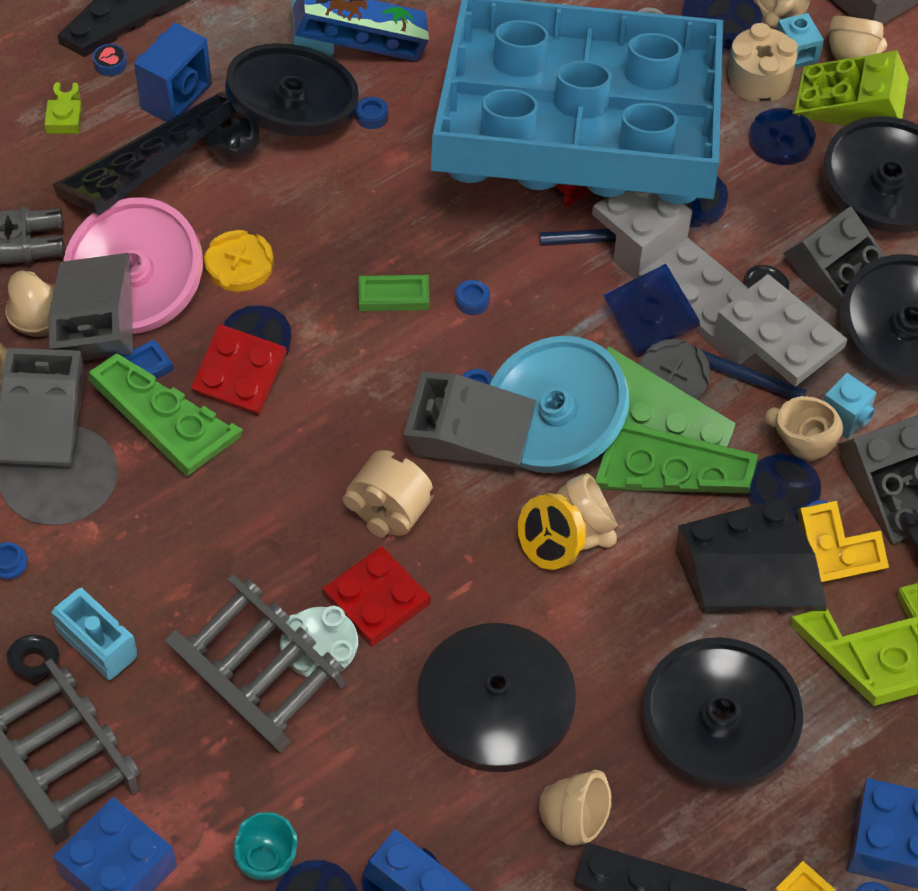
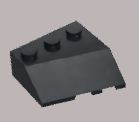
[676,497,827,611]

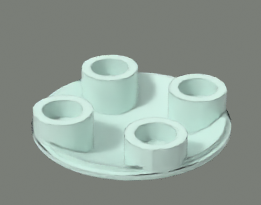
[280,606,358,677]

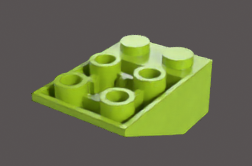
[794,50,909,126]

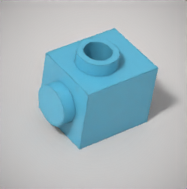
[777,13,824,69]
[824,373,877,439]

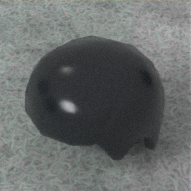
[205,117,259,164]

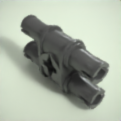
[0,206,65,265]

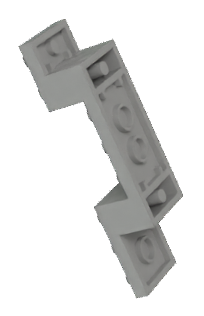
[592,191,847,387]

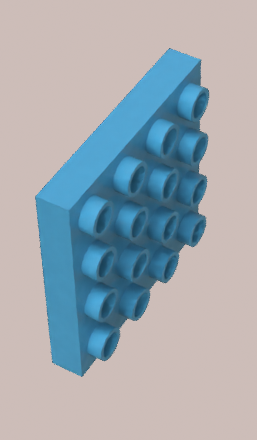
[431,0,723,204]

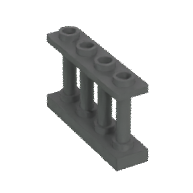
[165,573,347,753]
[0,658,140,846]

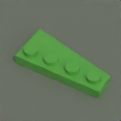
[607,346,736,447]
[88,353,243,477]
[595,422,759,493]

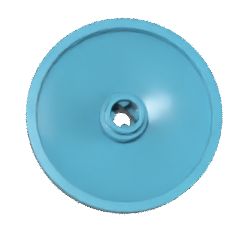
[490,336,629,473]

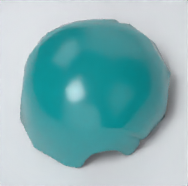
[233,812,297,880]

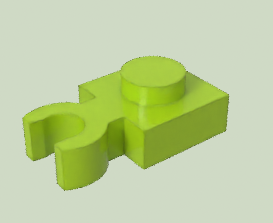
[45,82,83,134]

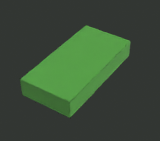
[359,275,429,311]

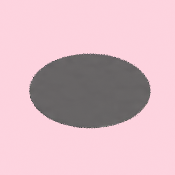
[0,426,118,525]

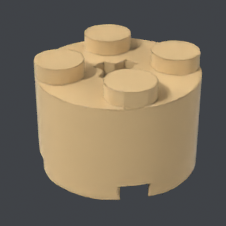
[727,23,798,102]
[342,450,434,538]

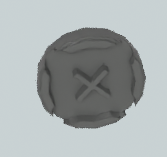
[639,339,710,400]

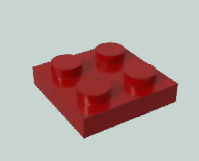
[191,324,287,416]
[322,546,431,648]

